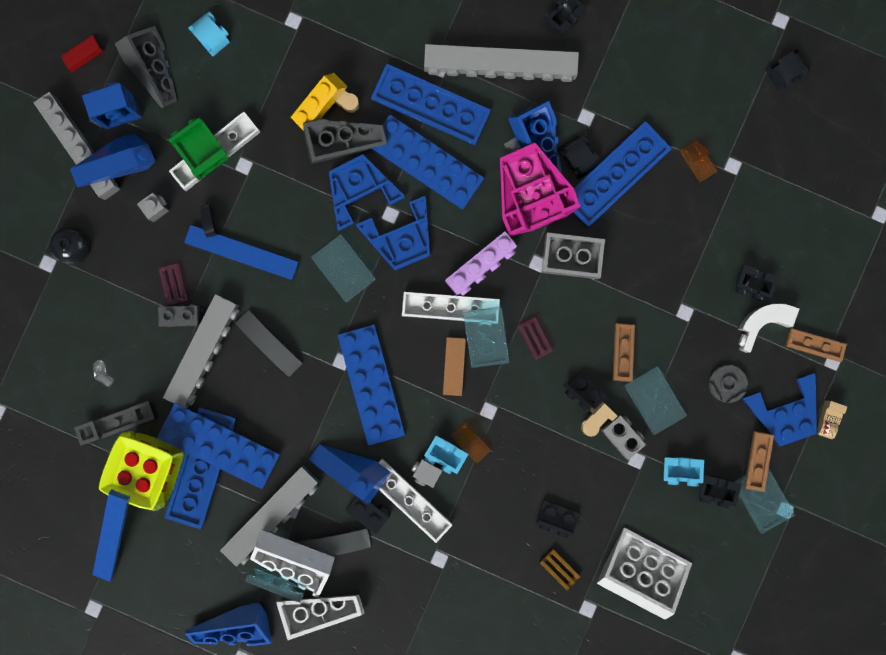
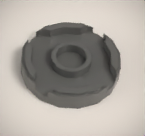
[708,365,748,403]

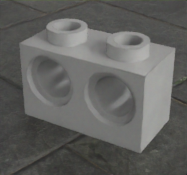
[601,415,646,460]

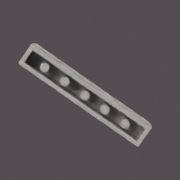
[34,92,121,200]
[163,294,239,408]
[220,465,320,567]

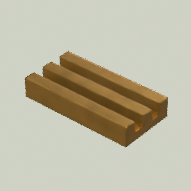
[540,549,580,590]

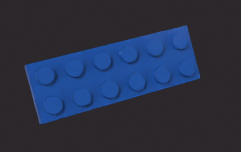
[371,63,491,146]
[372,115,484,210]
[573,121,672,228]
[337,325,405,446]
[157,403,280,489]
[164,407,237,529]

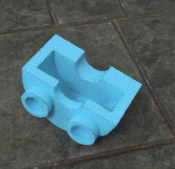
[188,12,230,56]
[424,435,468,474]
[664,457,704,486]

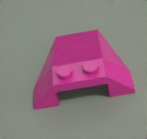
[500,143,581,236]

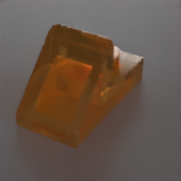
[680,141,717,182]
[451,422,491,464]

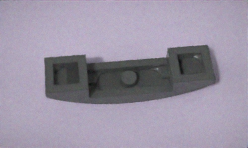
[236,310,303,377]
[74,401,155,446]
[294,528,371,556]

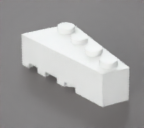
[250,530,335,598]
[276,594,365,640]

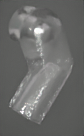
[93,360,114,387]

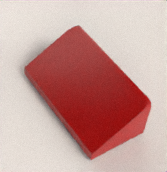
[61,35,104,72]

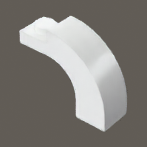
[738,304,799,353]

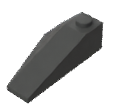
[115,26,177,108]
[303,119,387,164]

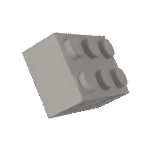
[541,233,605,279]

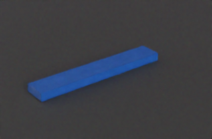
[184,225,299,280]
[92,489,130,582]

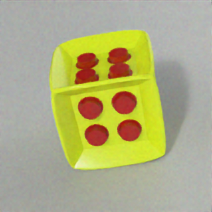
[99,431,185,511]

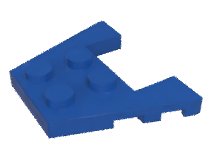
[329,154,405,231]
[356,196,430,271]
[742,373,817,446]

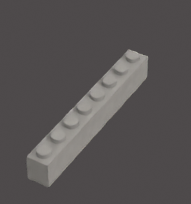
[424,44,579,82]

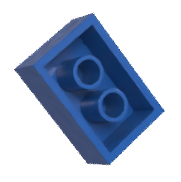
[82,82,142,129]

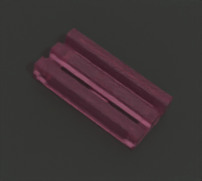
[158,264,187,306]
[518,318,552,360]

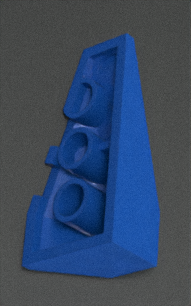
[508,101,562,174]
[70,134,155,188]
[308,444,391,504]
[185,603,272,646]

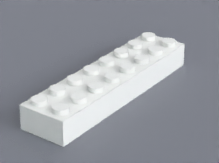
[169,112,260,191]
[402,292,500,324]
[378,458,452,543]

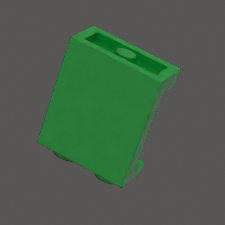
[169,117,230,180]

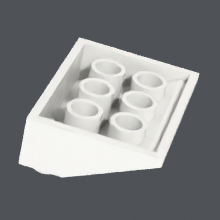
[597,528,692,620]

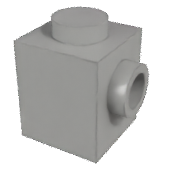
[137,193,169,222]
[412,458,442,488]

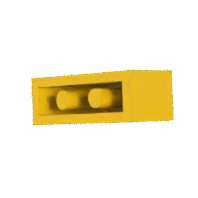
[291,73,347,131]

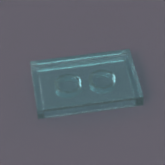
[311,234,376,303]
[463,306,509,368]
[624,366,687,435]
[734,469,795,534]
[245,568,307,603]

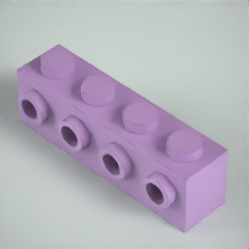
[445,232,517,296]

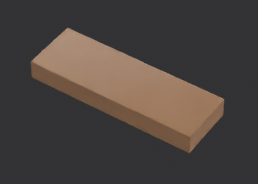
[612,323,635,382]
[785,328,847,362]
[443,337,466,396]
[744,431,774,492]

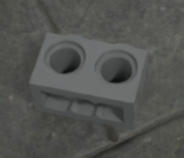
[158,306,202,327]

